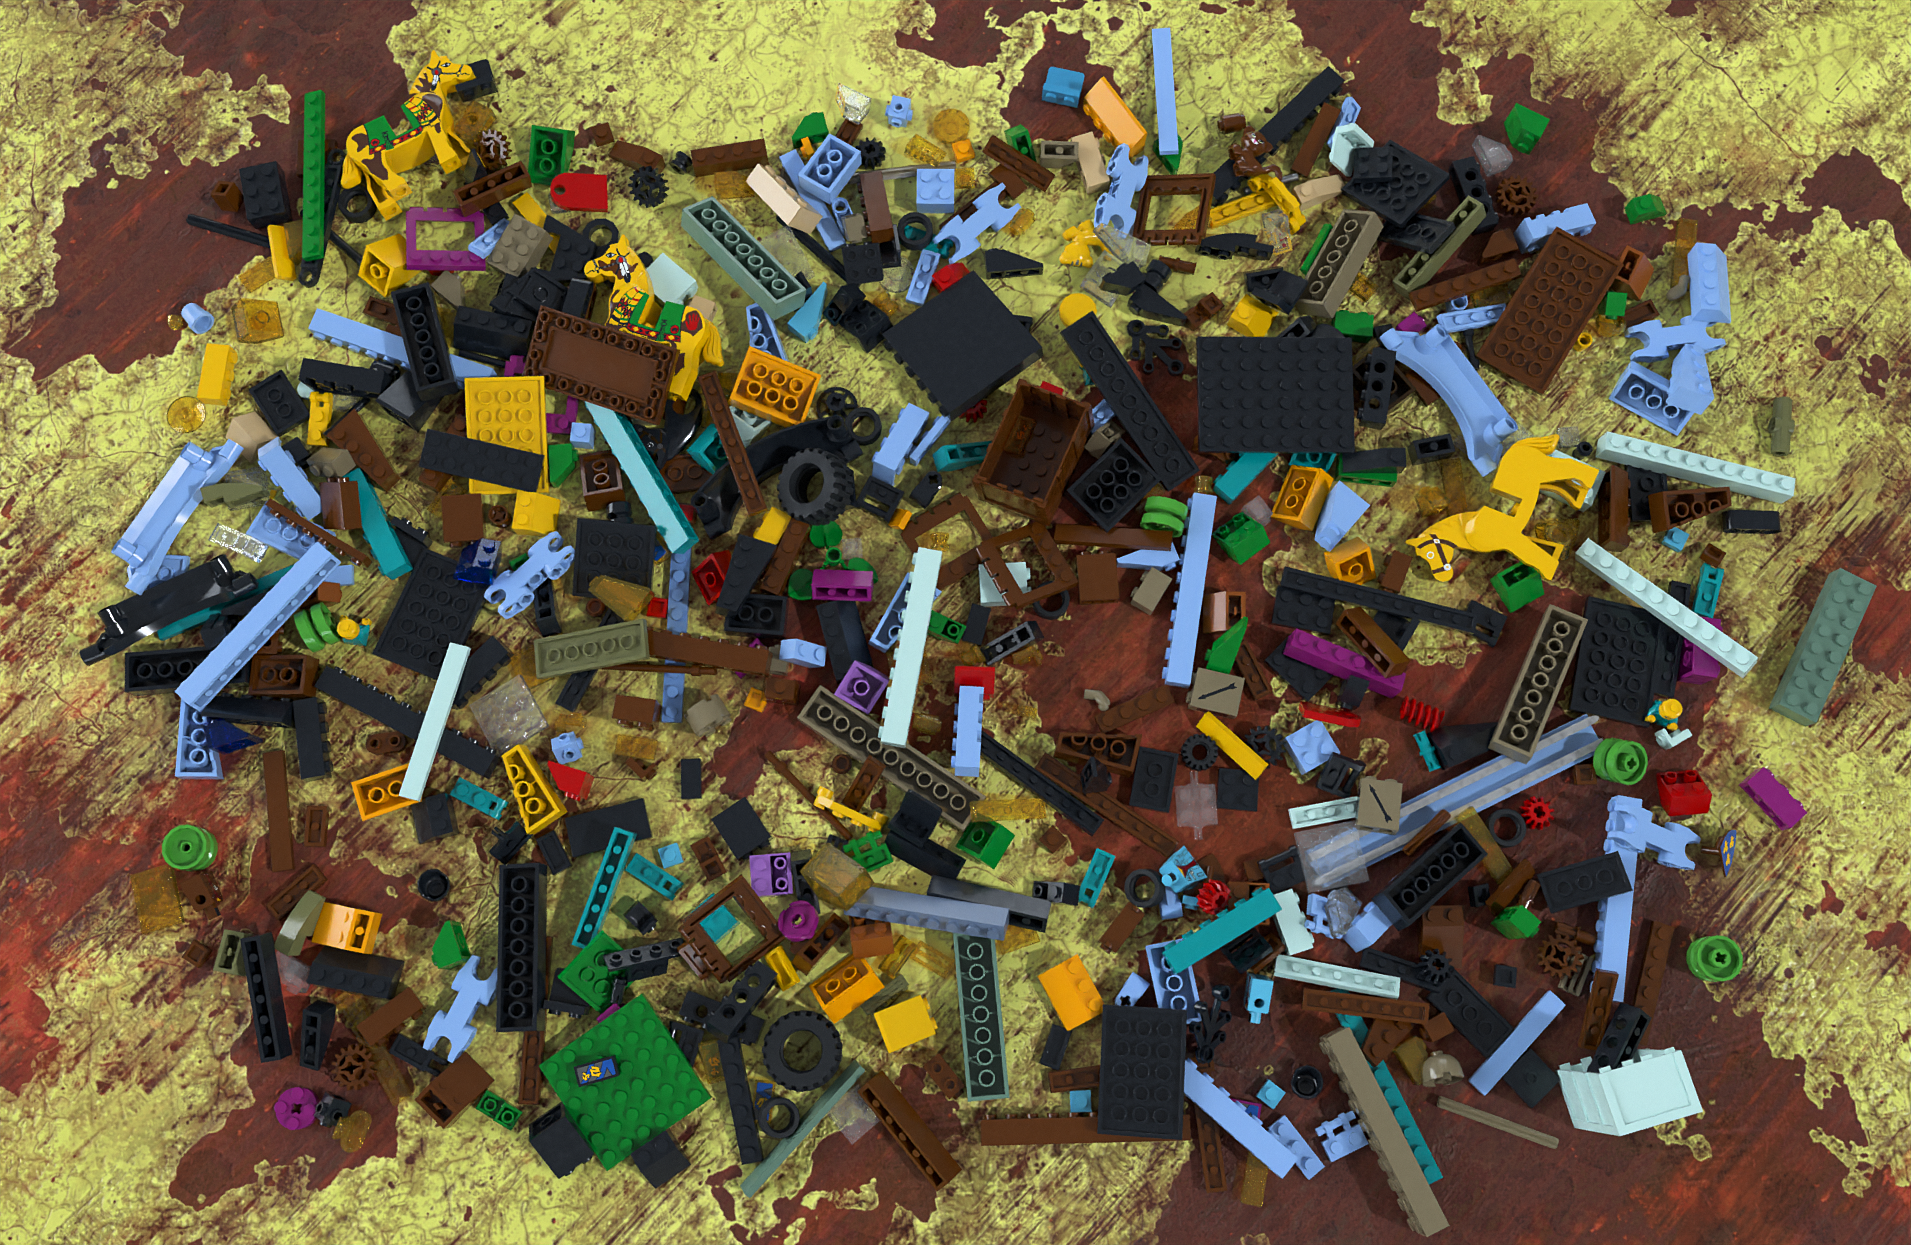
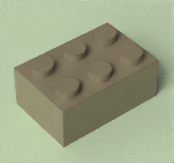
[486,214,553,278]

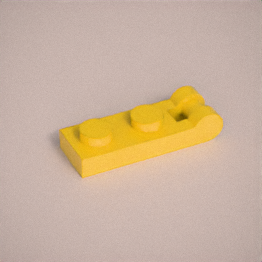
[307,391,333,447]

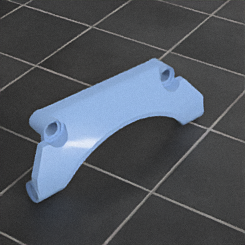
[1379,324,1518,477]
[111,439,244,595]

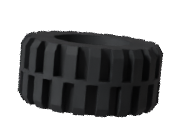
[777,448,854,526]
[762,1010,843,1092]

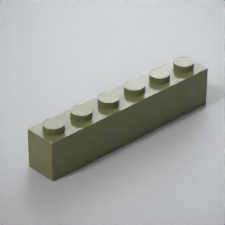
[1392,195,1486,301]

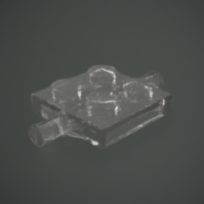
[1175,771,1218,840]

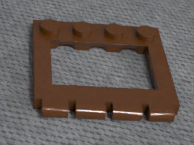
[1132,173,1216,246]
[900,492,1003,591]
[975,522,1078,610]
[678,874,785,984]

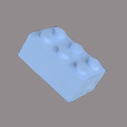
[798,133,862,205]

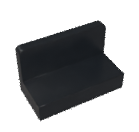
[879,224,902,269]

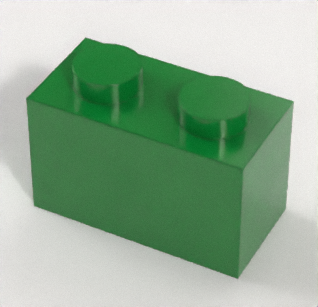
[1332,310,1374,343]

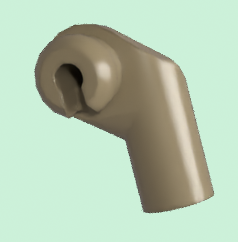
[1666,275,1690,301]
[1084,689,1110,711]

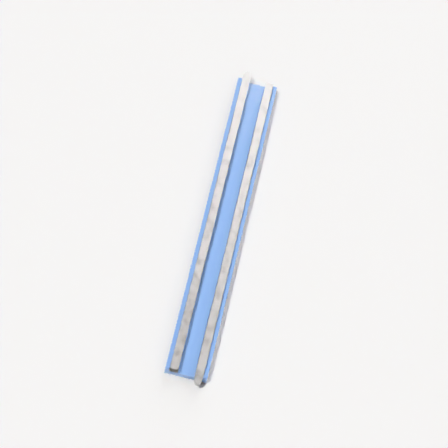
[1304,714,1603,888]

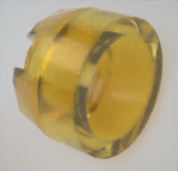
[167,315,184,330]

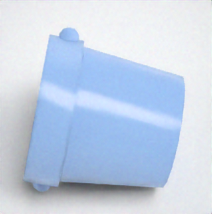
[181,303,214,334]

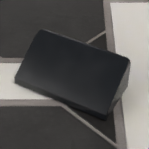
[1243,266,1283,292]

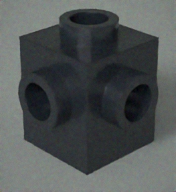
[314,1092,352,1128]

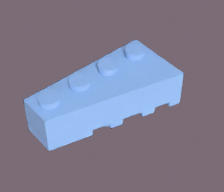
[1513,203,1596,254]
[1666,343,1714,415]
[871,403,929,486]
[951,686,984,777]
[175,698,224,779]
[1342,875,1397,953]

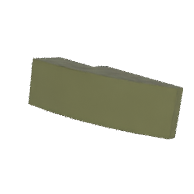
[200,483,270,508]
[274,890,326,956]

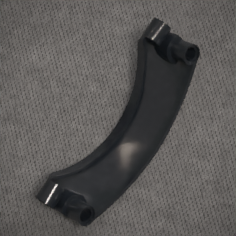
[691,415,863,541]

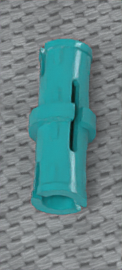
[1413,730,1441,772]

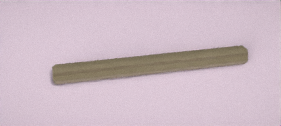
[847,160,956,184]
[1437,1096,1559,1149]

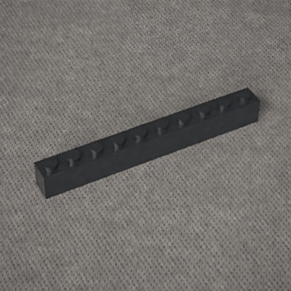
[1200,66,1345,207]
[314,666,501,779]

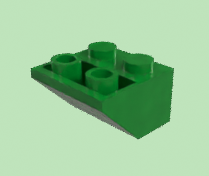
[1211,512,1270,565]
[1490,561,1544,613]

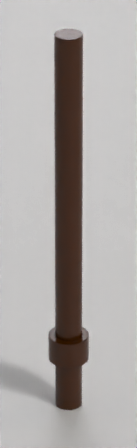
[602,663,717,677]
[764,751,853,841]

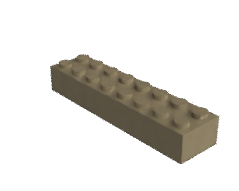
[1488,604,1588,764]

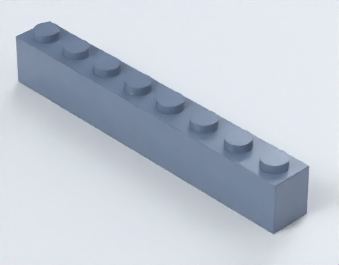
[843,883,1009,941]

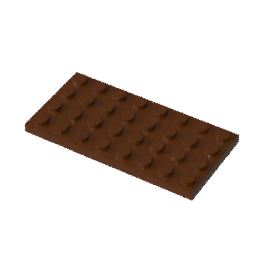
[1475,226,1624,396]

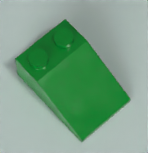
[528,125,575,186]

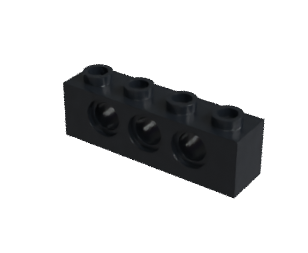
[1448,156,1499,236]
[1356,347,1397,430]
[707,960,778,1044]
[679,990,767,1046]
[1587,1002,1651,1073]

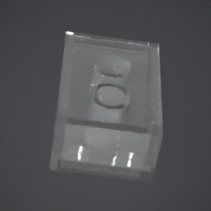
[757,225,815,280]

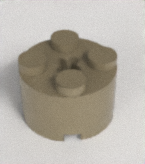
[684,694,732,737]

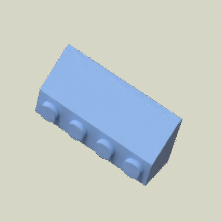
[1687,242,1731,324]
[1609,360,1694,436]
[1145,938,1202,1024]

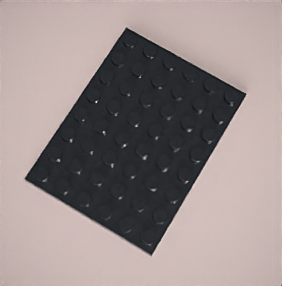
[1196,336,1355,454]

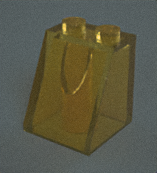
[588,575,656,622]
[800,843,875,911]

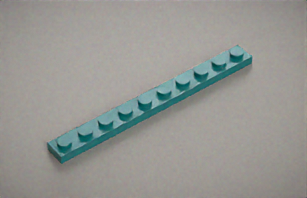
[1330,988,1443,1184]

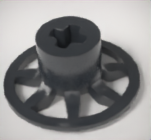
[816,387,858,420]

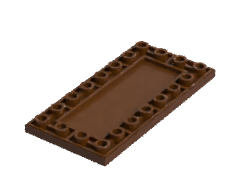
[522,305,680,425]

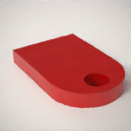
[550,173,608,212]
[1298,701,1362,727]

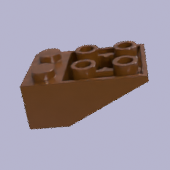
[415,1052,495,1129]

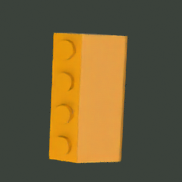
[1083,76,1147,159]

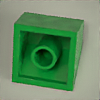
[1503,103,1550,155]
[955,813,1015,869]
[431,920,471,970]

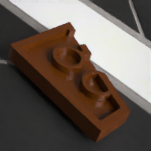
[1360,997,1415,1067]

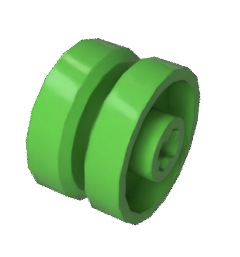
[1140,496,1188,537]
[294,602,342,653]
[1593,737,1648,785]
[162,825,218,872]
[1686,935,1743,982]

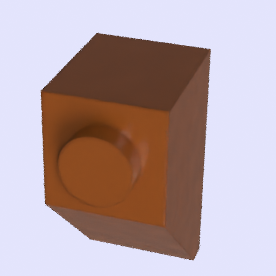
[300,582,342,609]

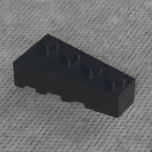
[298,358,392,399]

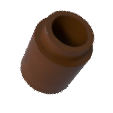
[1217,113,1246,135]

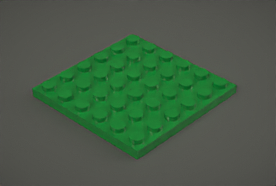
[539,993,712,1171]

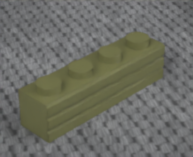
[860,974,909,1016]

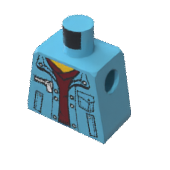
[1159,846,1207,893]
[1244,973,1274,1024]

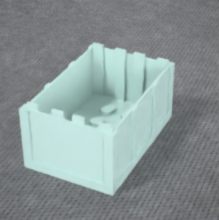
[1555,1047,1703,1136]

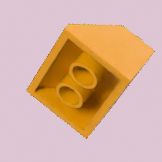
[1270,465,1334,531]
[351,763,422,821]
[809,954,885,1024]
[1037,954,1104,1031]

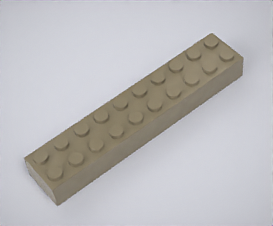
[797,685,986,832]
[1319,1027,1450,1237]

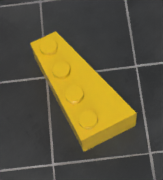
[502,744,568,834]

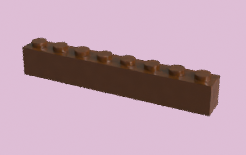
[647,627,773,677]

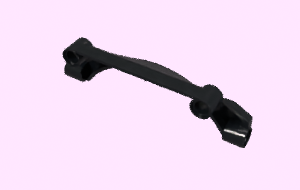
[79,554,259,666]

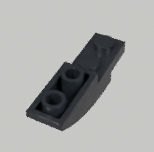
[1195,233,1274,261]

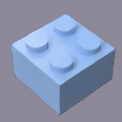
[917,169,954,214]
[1282,720,1340,775]

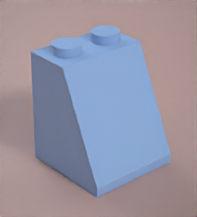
[1314,480,1370,552]

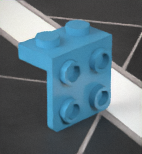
[1042,67,1085,108]

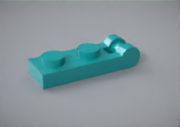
[899,225,954,259]
[1691,563,1724,618]
[450,777,509,820]
[1078,848,1115,909]
[625,853,684,901]

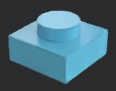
[1661,527,1690,553]
[658,843,684,869]
[1180,895,1199,910]
[1256,1079,1286,1109]
[1069,1090,1092,1112]

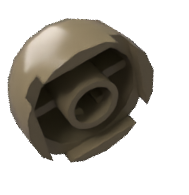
[1420,1051,1464,1087]

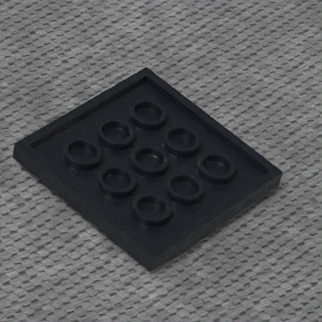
[1341,140,1450,229]
[572,517,657,604]

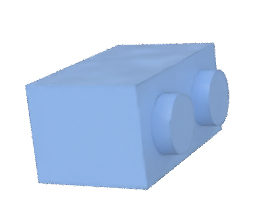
[779,639,827,668]

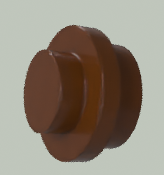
[586,598,606,617]
[832,754,852,774]

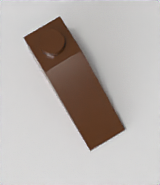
[608,140,666,174]
[791,912,850,976]

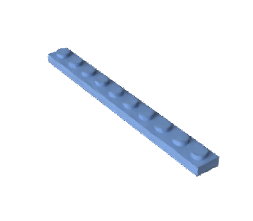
[662,547,692,723]

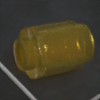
[1009,208,1035,237]
[912,712,942,736]

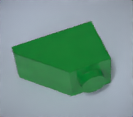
[792,112,829,149]
[1004,124,1037,163]
[1152,134,1183,175]
[1624,194,1667,225]
[1598,291,1628,320]
[548,443,579,488]

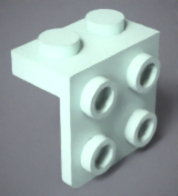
[1329,123,1374,177]

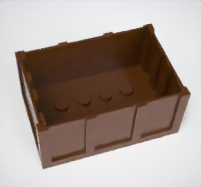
[972,378,1095,526]

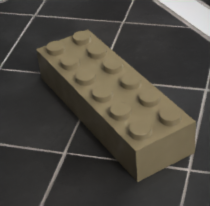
[1295,209,1384,319]

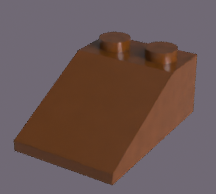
[579,449,626,512]
[248,655,320,699]
[1416,905,1464,969]

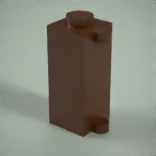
[1098,902,1145,954]

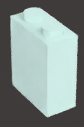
[646,253,698,307]
[978,562,1031,607]

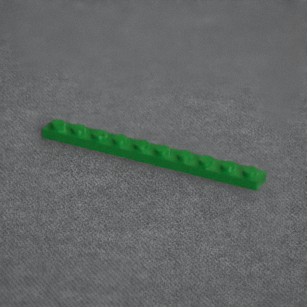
[302,90,325,262]

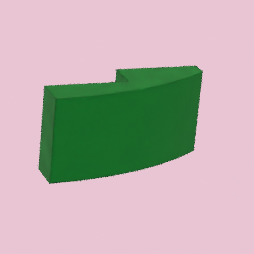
[475,1089,523,1130]

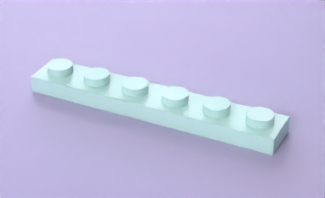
[1274,954,1400,1000]

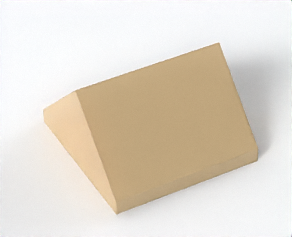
[226,411,281,464]

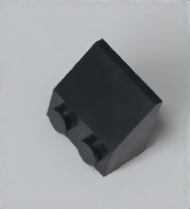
[411,793,459,845]
[630,1128,691,1189]

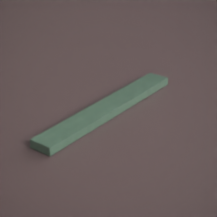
[740,1059,865,1198]

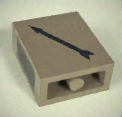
[1186,667,1245,719]
[1354,776,1403,835]

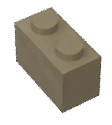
[306,447,356,478]
[1130,567,1172,615]

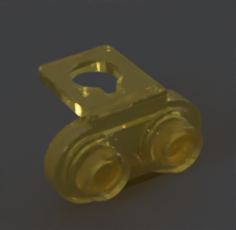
[332,1110,371,1153]

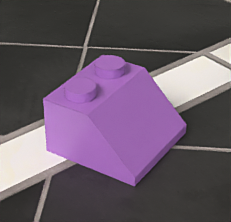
[834,660,889,714]

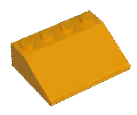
[727,346,821,428]

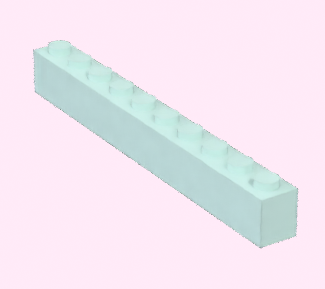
[1595,431,1796,504]
[1575,538,1758,678]
[878,547,942,748]

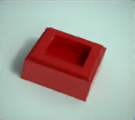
[646,597,668,619]

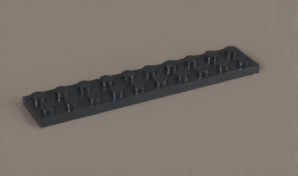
[1060,311,1200,492]

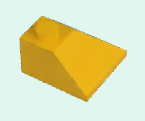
[1227,294,1279,337]

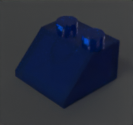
[453,538,502,585]
[203,719,263,755]

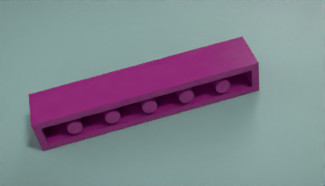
[1283,628,1406,699]

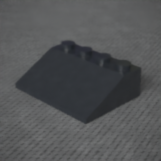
[1064,438,1161,532]

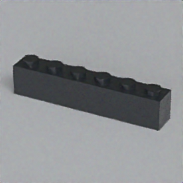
[927,875,1052,933]
[240,932,292,1063]

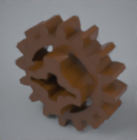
[474,129,512,172]
[1495,175,1538,216]
[1537,934,1584,980]
[331,1044,378,1091]

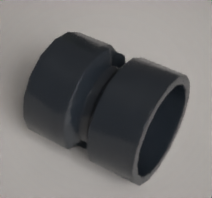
[1143,259,1172,293]
[605,501,634,523]

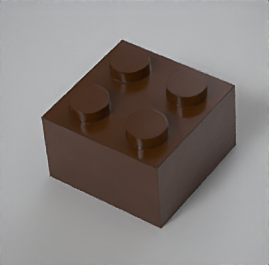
[612,694,662,732]

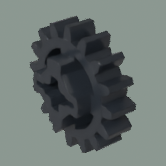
[628,166,669,208]
[1244,726,1286,769]

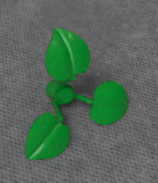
[788,521,879,600]

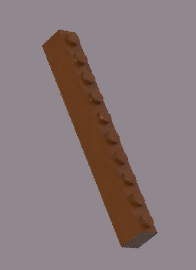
[980,1110,1191,1146]

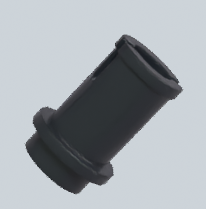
[1572,441,1593,460]
[609,976,628,1004]

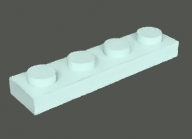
[1288,796,1357,829]

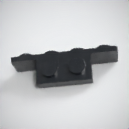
[603,938,684,982]

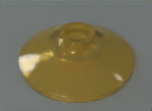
[167,396,206,433]

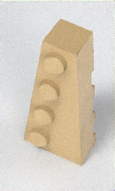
[745,164,823,234]

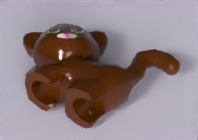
[1228,125,1283,181]

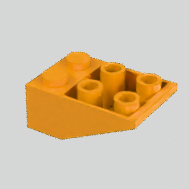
[311,902,382,954]

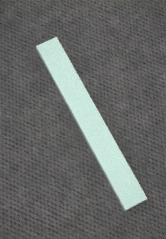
[398,642,471,802]

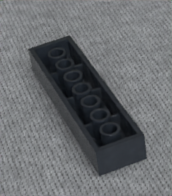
[496,863,547,1033]

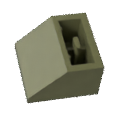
[213,929,255,977]

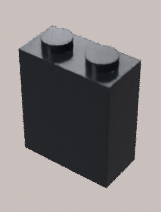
[711,797,773,862]

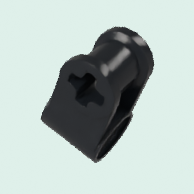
[909,471,942,509]

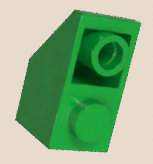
[927,610,967,644]

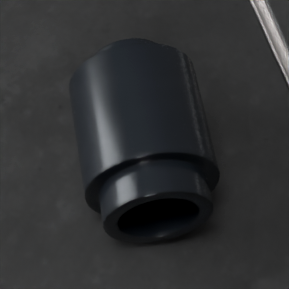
[370,360,401,384]

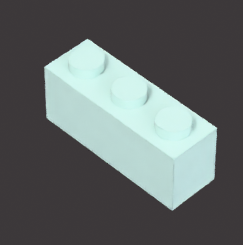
[1272,889,1314,956]

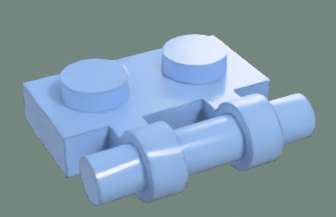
[1304,893,1346,939]
[1315,1111,1369,1162]

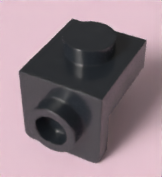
[623,900,658,935]

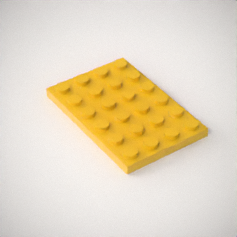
[464,376,550,495]

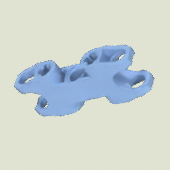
[1094,143,1149,241]
[932,182,1021,264]
[1624,315,1726,363]
[484,531,575,619]
[1609,805,1701,870]
[423,955,497,1063]

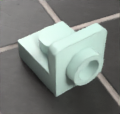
[1654,728,1692,750]

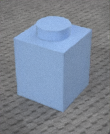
[570,422,596,449]

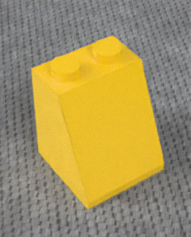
[358,234,422,298]
[874,995,938,1053]

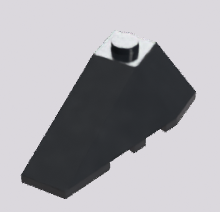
[1426,722,1498,770]

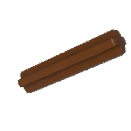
[1402,809,1451,856]

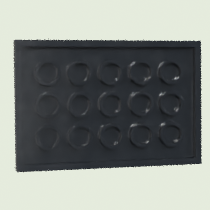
[372,548,496,680]
[1568,596,1665,728]
[1097,1004,1187,1140]

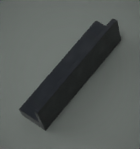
[885,830,966,880]

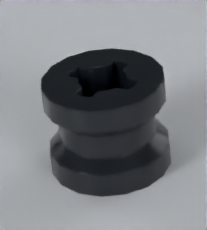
[669,151,692,175]

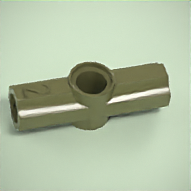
[1768,396,1795,457]

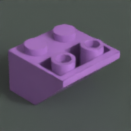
[749,852,793,898]

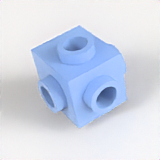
[885,95,913,128]
[551,731,584,765]

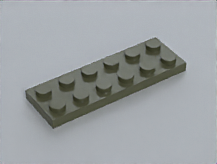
[534,619,650,680]

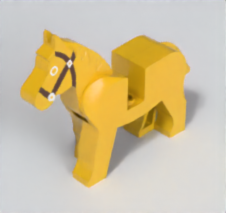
[1405,434,1599,582]

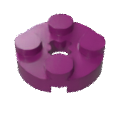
[778,900,819,942]
[274,1087,319,1130]

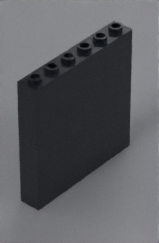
[882,270,1043,422]

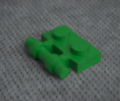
[843,830,894,878]

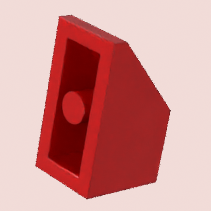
[932,262,970,294]

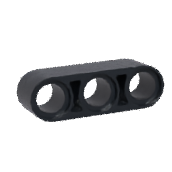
[562,277,593,319]
[1722,510,1781,534]

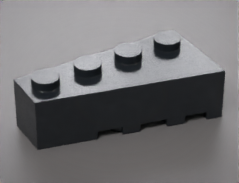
[715,534,777,619]

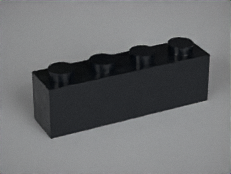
[451,635,515,710]
[293,697,333,782]

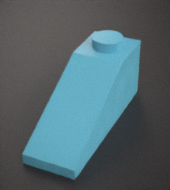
[787,281,828,343]

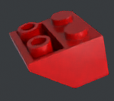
[1656,770,1712,816]

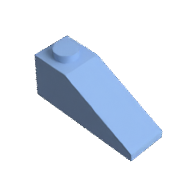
[1116,542,1180,571]

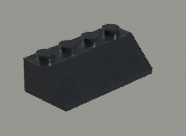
[454,305,535,363]
[816,600,874,685]
[201,693,295,729]
[306,945,405,1001]

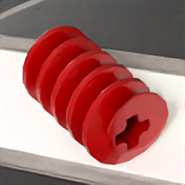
[1399,695,1445,733]

